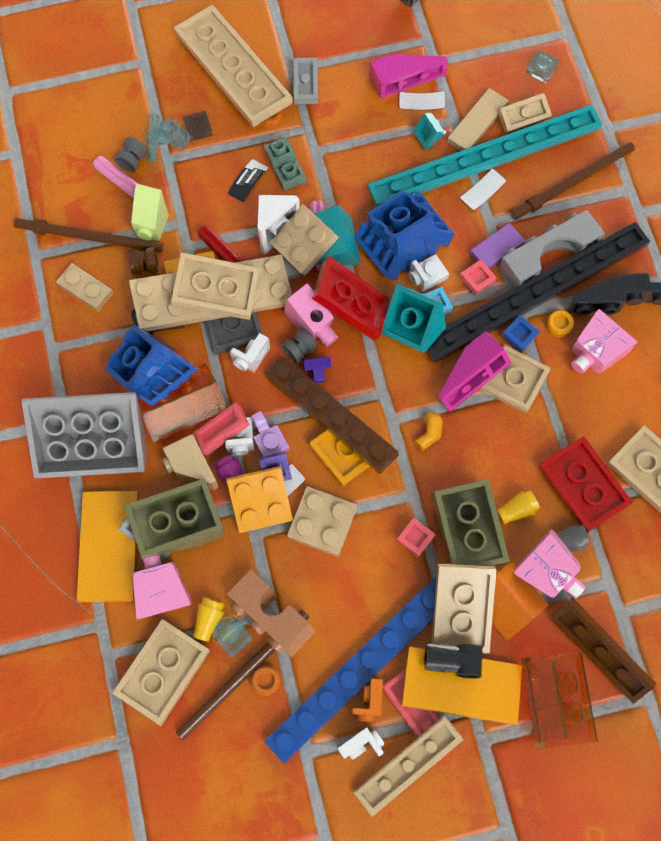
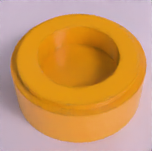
[546,310,574,338]

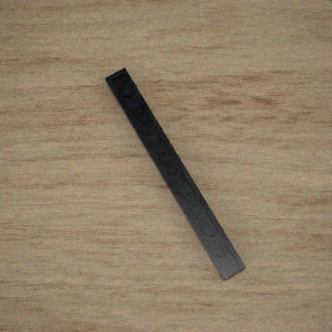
[426,222,650,364]

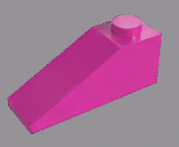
[369,54,448,99]
[438,331,512,412]

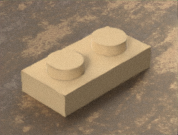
[497,93,552,134]
[56,263,114,312]

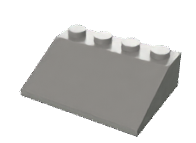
[22,392,148,478]

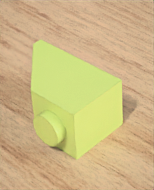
[131,184,169,241]

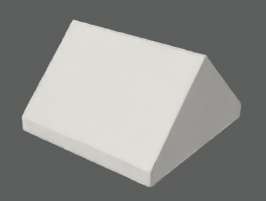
[258,195,300,255]

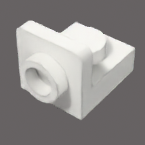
[409,254,449,292]
[230,333,270,373]
[225,417,254,456]
[337,728,384,760]

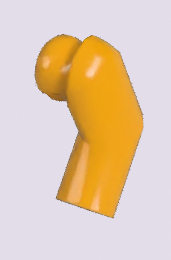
[415,412,443,451]

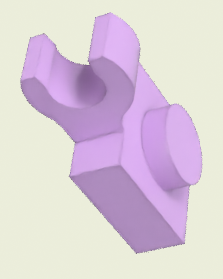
[251,411,290,457]

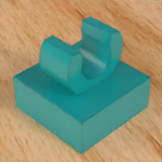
[413,113,446,149]

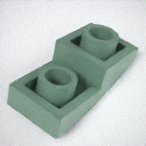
[263,137,307,191]

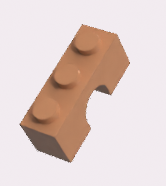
[227,570,315,658]

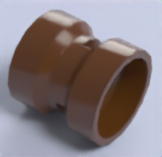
[129,247,159,276]

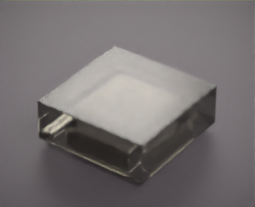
[182,111,213,142]

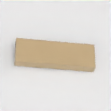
[447,88,509,151]

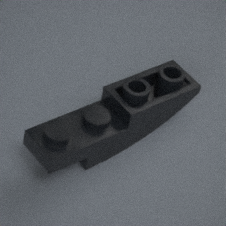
[568,273,661,316]

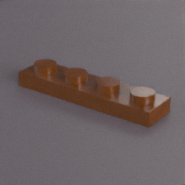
[550,597,656,704]

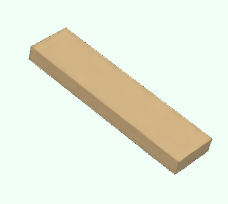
[353,715,464,817]

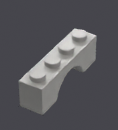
[499,210,605,288]

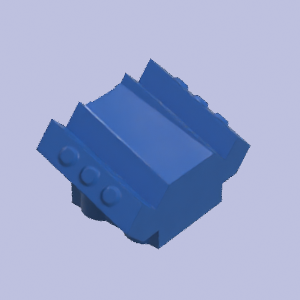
[355,191,454,280]
[105,325,199,406]

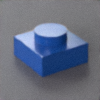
[502,315,540,353]

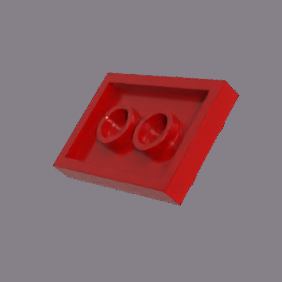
[312,256,390,340]
[538,436,633,533]

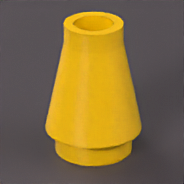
[497,490,540,525]
[193,597,225,642]

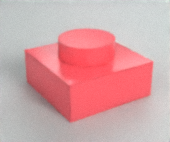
[460,260,497,296]
[396,518,436,558]

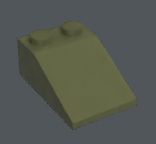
[124,478,224,559]
[431,479,510,566]

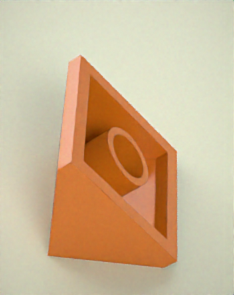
[492,562,549,642]

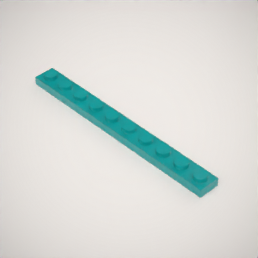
[367,105,602,207]

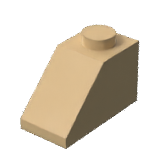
[162,434,219,490]

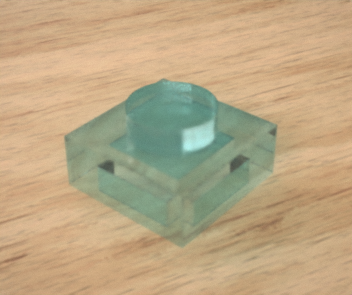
[526,50,560,83]
[212,616,253,658]

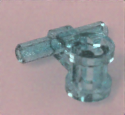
[146,113,190,162]

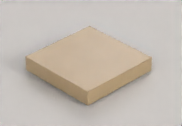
[479,344,551,414]

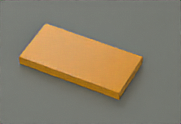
[77,491,139,603]
[401,647,522,725]

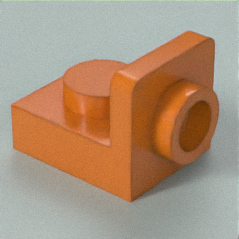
[351,679,383,722]

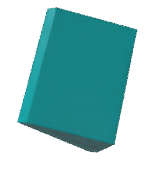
[314,205,361,265]
[381,284,446,353]

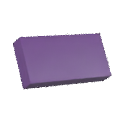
[470,223,526,269]

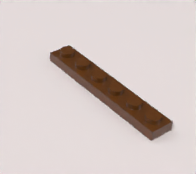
[264,357,399,474]

